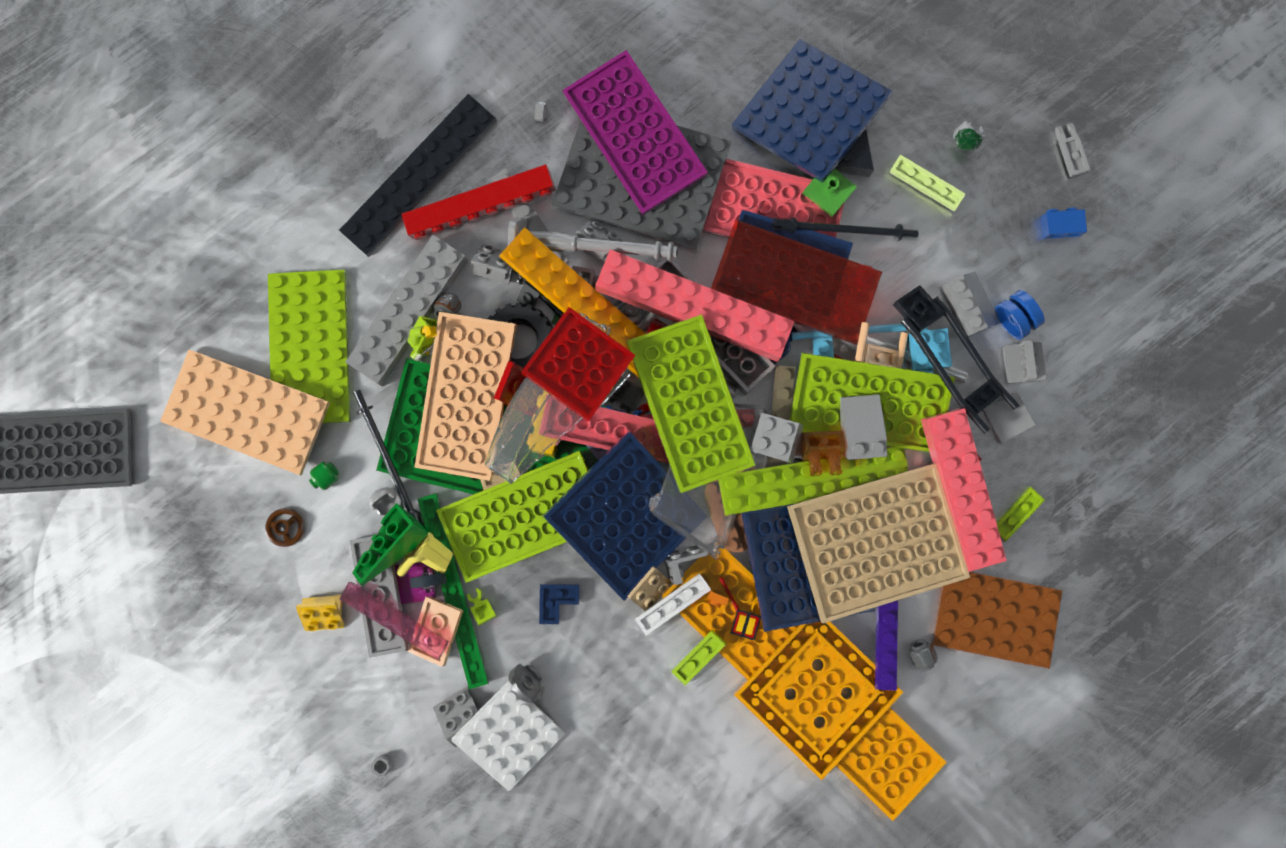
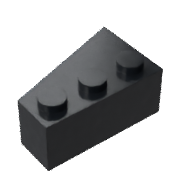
[835,129,874,177]

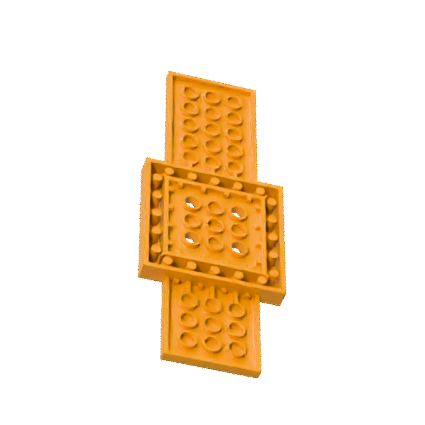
[662,540,947,821]

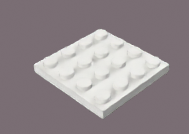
[451,680,565,791]

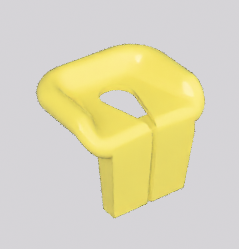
[397,532,454,576]

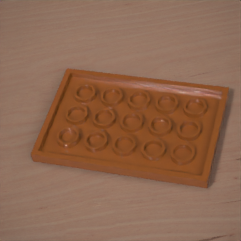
[931,572,1062,669]

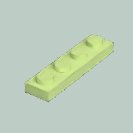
[889,155,965,211]

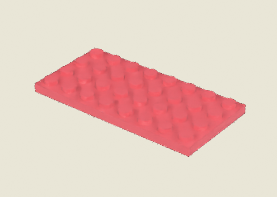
[703,159,844,239]

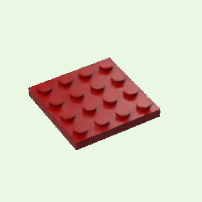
[521,307,636,422]

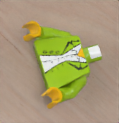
[408,316,438,361]

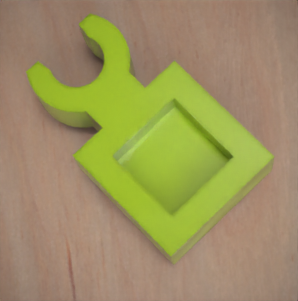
[467,588,497,626]

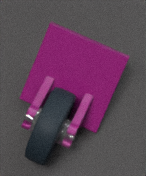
[395,562,447,604]

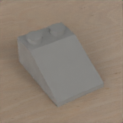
[840,394,887,460]

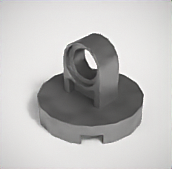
[508,664,544,703]

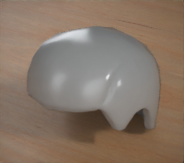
[370,487,402,515]

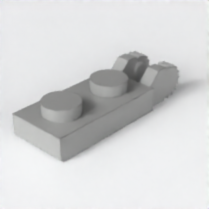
[1055,123,1090,178]

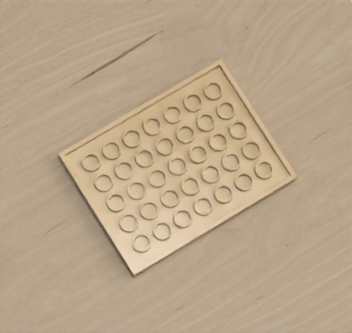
[787,463,970,623]

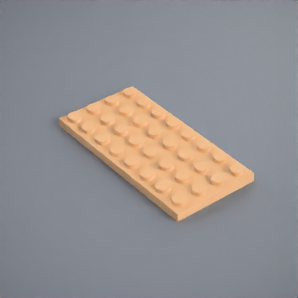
[415,312,517,481]
[160,349,330,475]

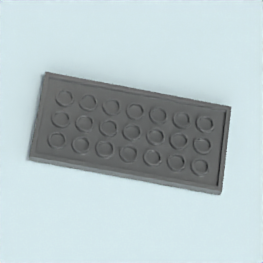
[0,409,132,494]

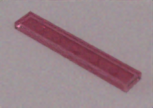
[340,582,449,660]

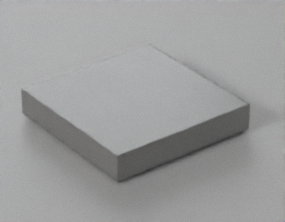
[982,392,1036,444]

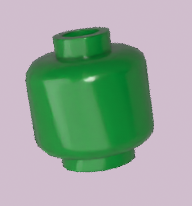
[309,461,340,490]

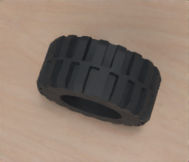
[487,302,553,368]

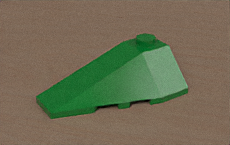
[352,503,428,586]

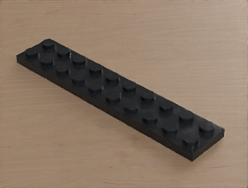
[339,94,497,257]

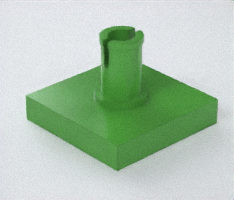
[802,168,857,217]

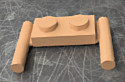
[855,322,909,368]

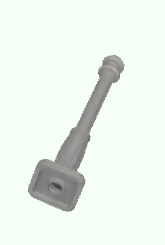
[508,217,678,262]

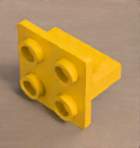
[296,595,344,631]

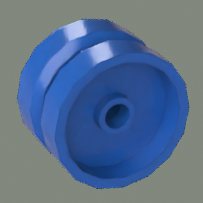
[995,290,1045,340]

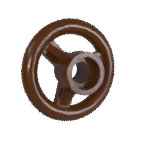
[265,508,304,547]

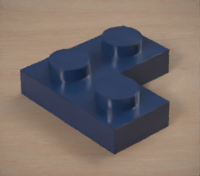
[539,584,580,624]

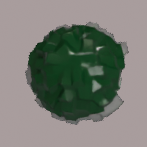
[954,121,985,151]

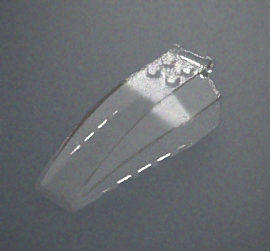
[485,313,631,484]

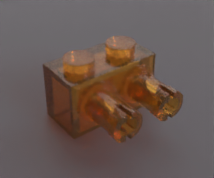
[800,431,846,476]

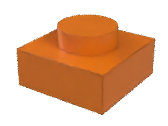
[707,591,729,608]

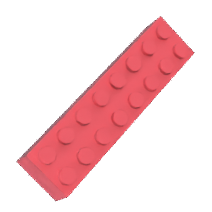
[921,408,1007,572]

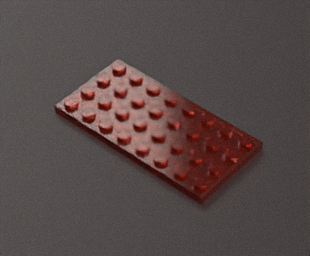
[711,219,882,345]

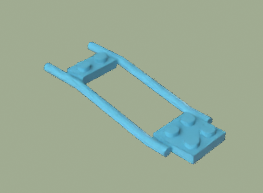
[792,324,952,373]

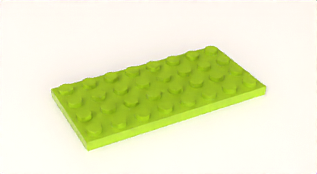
[268,270,351,424]
[626,314,756,493]
[789,353,955,452]
[436,450,589,583]

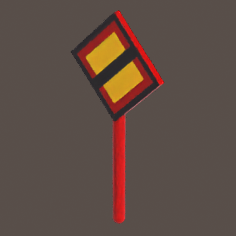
[719,577,761,640]

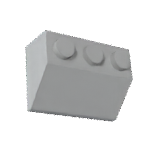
[940,272,1000,337]

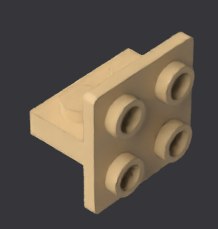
[628,566,672,611]

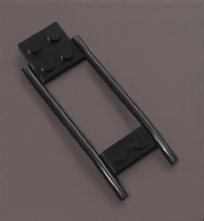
[893,285,1020,434]

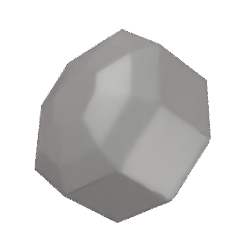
[534,102,548,122]
[371,756,392,777]

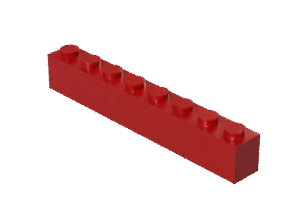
[401,164,556,240]

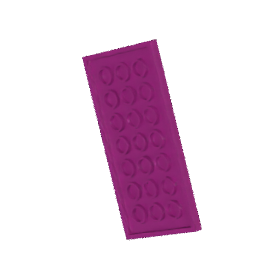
[562,50,708,216]

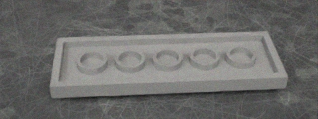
[350,536,409,658]

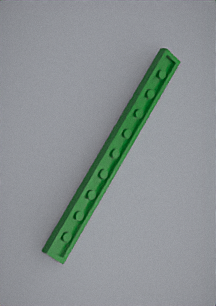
[417,493,489,689]

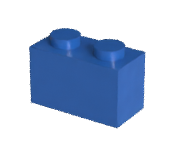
[1041,207,1087,239]

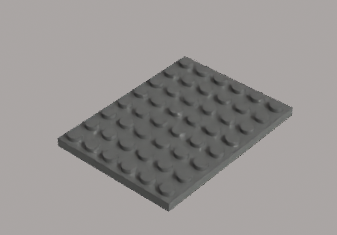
[552,120,731,250]

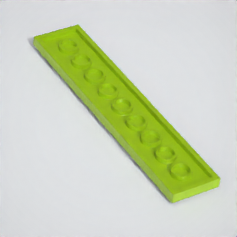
[718,447,909,516]

